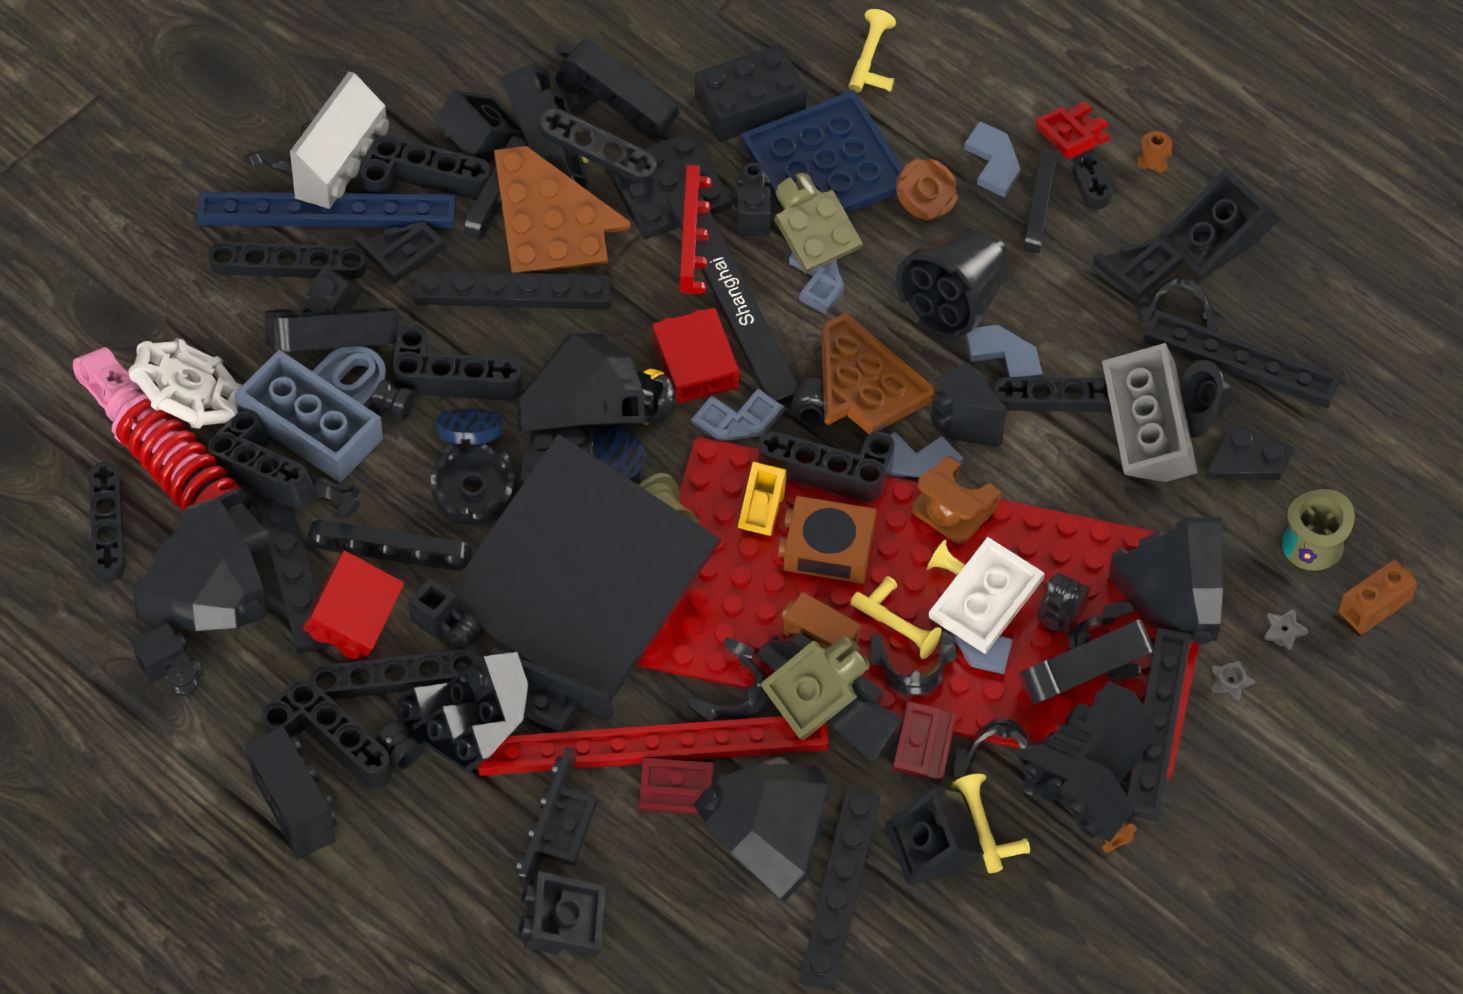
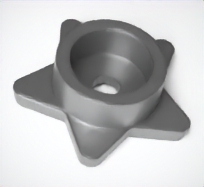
[1264,610,1308,650]
[1211,661,1255,701]

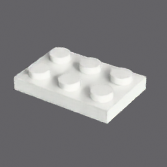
[929,537,1045,654]

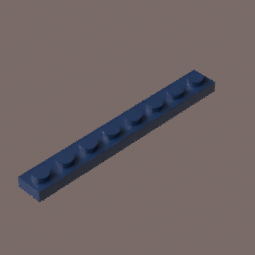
[197,192,456,228]

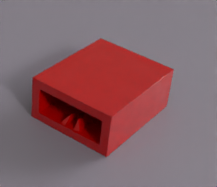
[652,308,739,404]
[302,551,404,661]

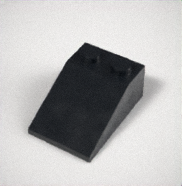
[1158,168,1279,279]

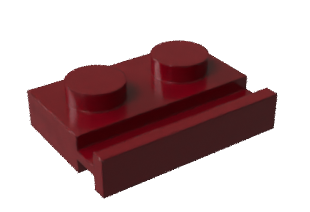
[892,701,957,782]
[639,758,714,815]

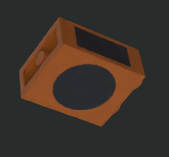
[778,496,877,584]

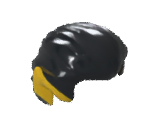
[637,369,677,425]

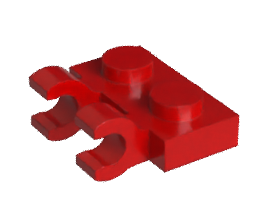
[1035,102,1111,159]

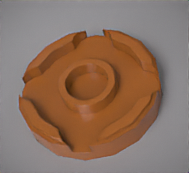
[896,158,958,221]

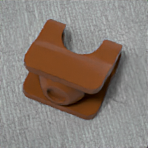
[911,456,1002,544]

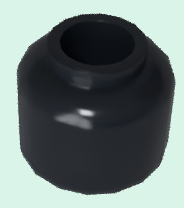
[791,377,825,426]

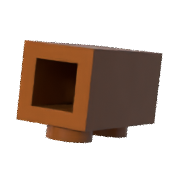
[1339,559,1417,635]
[781,592,861,649]

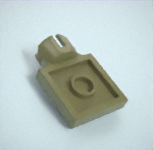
[775,173,863,274]
[760,636,870,740]

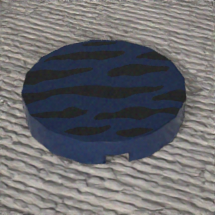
[436,408,503,444]
[596,427,646,482]

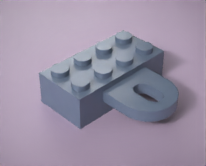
[235,346,386,483]

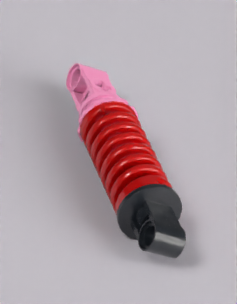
[73,347,271,557]

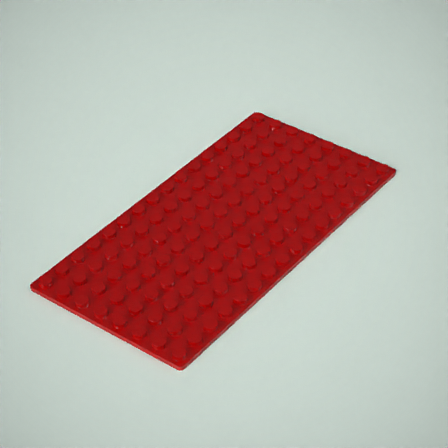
[636,437,1199,780]

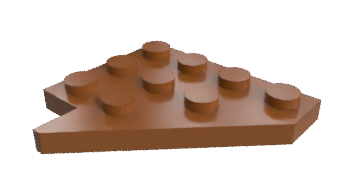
[494,146,631,274]
[821,313,934,435]

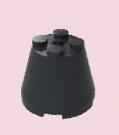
[896,228,1008,339]

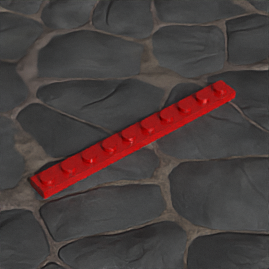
[478,716,828,776]

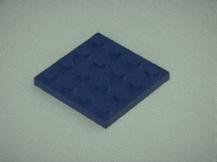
[741,90,903,215]

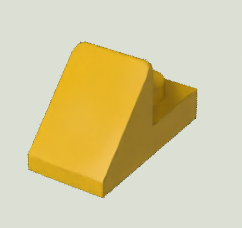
[738,462,787,536]

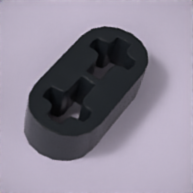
[1072,152,1112,209]

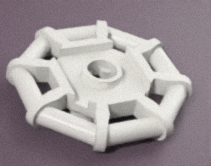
[129,338,242,429]

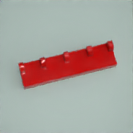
[679,165,711,294]

